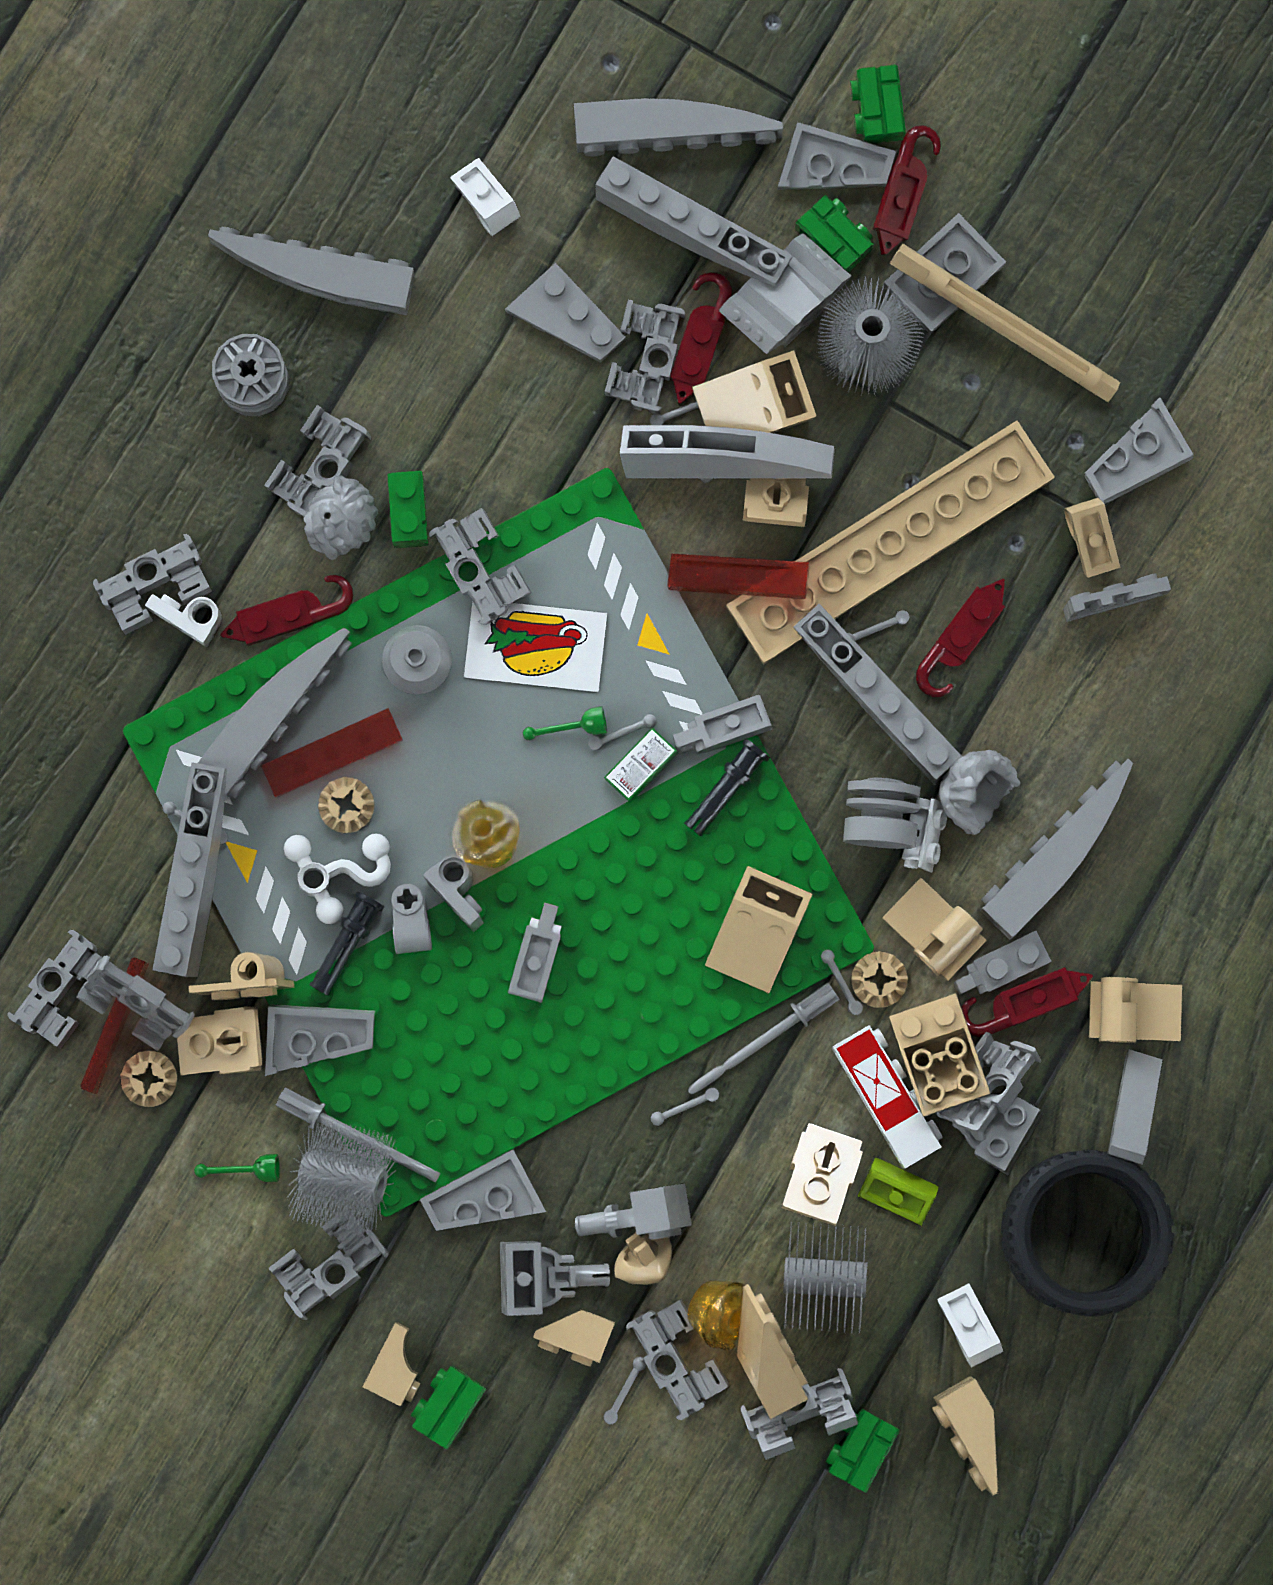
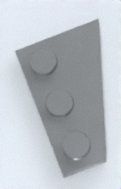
[777,122,896,190]
[1085,398,1194,504]
[265,1004,375,1076]

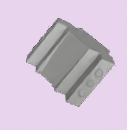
[719,233,851,354]

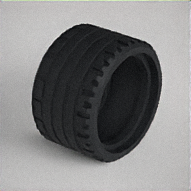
[1001,1150,1174,1316]

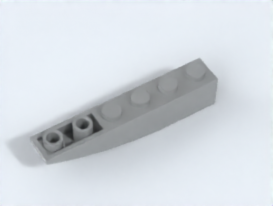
[574,98,783,156]
[596,156,792,286]
[208,227,415,315]
[620,425,835,478]
[793,604,962,785]
[198,628,352,801]
[980,759,1133,940]
[153,762,227,977]

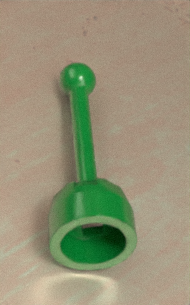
[523,706,607,741]
[194,1154,280,1182]

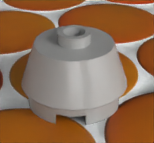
[382,625,452,694]

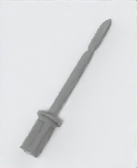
[688,983,840,1094]
[275,1087,440,1183]

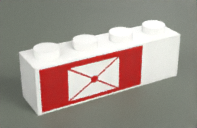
[832,1025,943,1169]

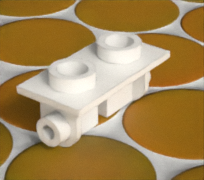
[902,798,947,873]

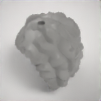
[304,476,378,560]
[939,750,1020,835]

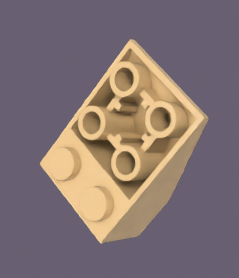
[692,350,816,433]
[705,866,812,993]
[889,994,991,1117]
[737,1284,808,1419]
[932,1376,998,1495]

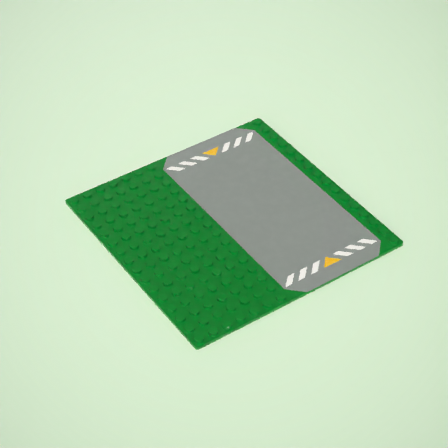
[123,468,874,1217]

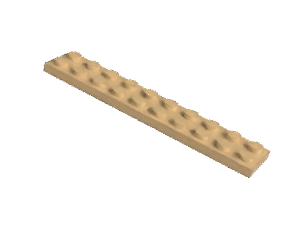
[726,420,1055,665]

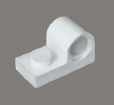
[451,158,520,236]
[145,594,222,647]
[938,1284,1003,1367]

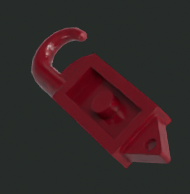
[873,125,941,255]
[670,272,733,405]
[220,575,354,646]
[916,579,1005,697]
[961,967,1094,1037]

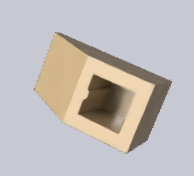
[533,1310,615,1367]

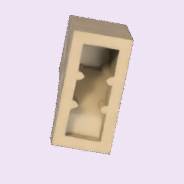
[363,1322,421,1406]

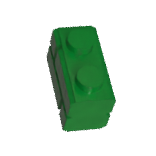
[850,65,906,144]
[795,195,873,273]
[387,471,429,548]
[410,1365,487,1450]
[825,1408,900,1493]

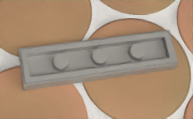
[1108,1049,1162,1164]

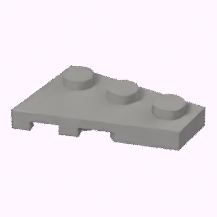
[505,263,626,363]
[1063,574,1171,622]
[420,1150,546,1231]

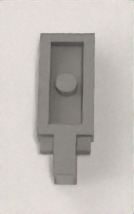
[673,695,772,754]
[508,903,562,1003]
[954,931,1052,995]

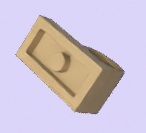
[1064,498,1120,578]

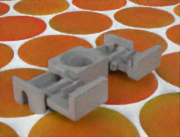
[605,299,685,414]
[264,405,371,517]
[429,508,531,625]
[93,534,212,635]
[8,930,102,1049]
[76,956,195,1051]
[936,1032,1041,1141]
[268,1208,388,1320]
[626,1299,730,1420]
[741,1368,858,1460]

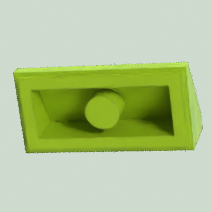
[858,1158,938,1226]

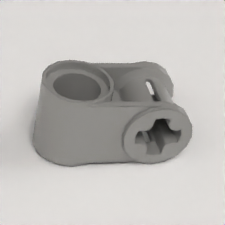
[391,884,432,954]

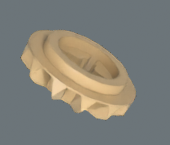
[318,777,374,833]
[851,951,908,1008]
[120,1051,177,1107]

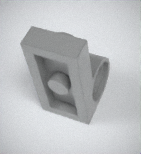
[423,855,484,933]

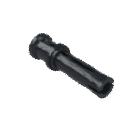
[684,739,770,837]
[310,891,385,996]

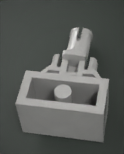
[952,1094,1043,1175]
[575,1184,692,1240]
[500,1241,610,1316]

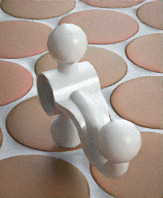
[284,834,391,924]

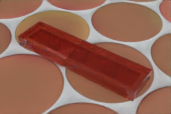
[667,553,810,599]
[261,708,403,798]
[80,957,149,1094]

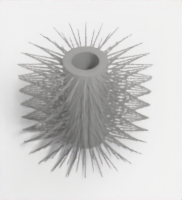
[817,276,924,396]
[287,1117,397,1239]
[783,1222,867,1334]

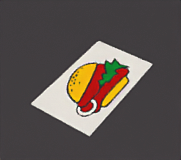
[464,601,607,692]

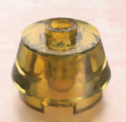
[452,800,520,868]
[687,1280,745,1350]

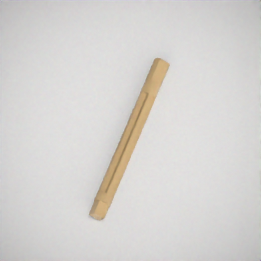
[890,243,1120,402]

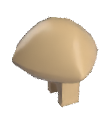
[614,1233,672,1285]

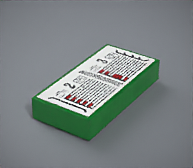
[604,728,678,803]

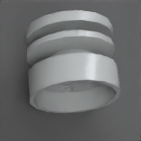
[212,334,289,416]
[843,778,921,849]

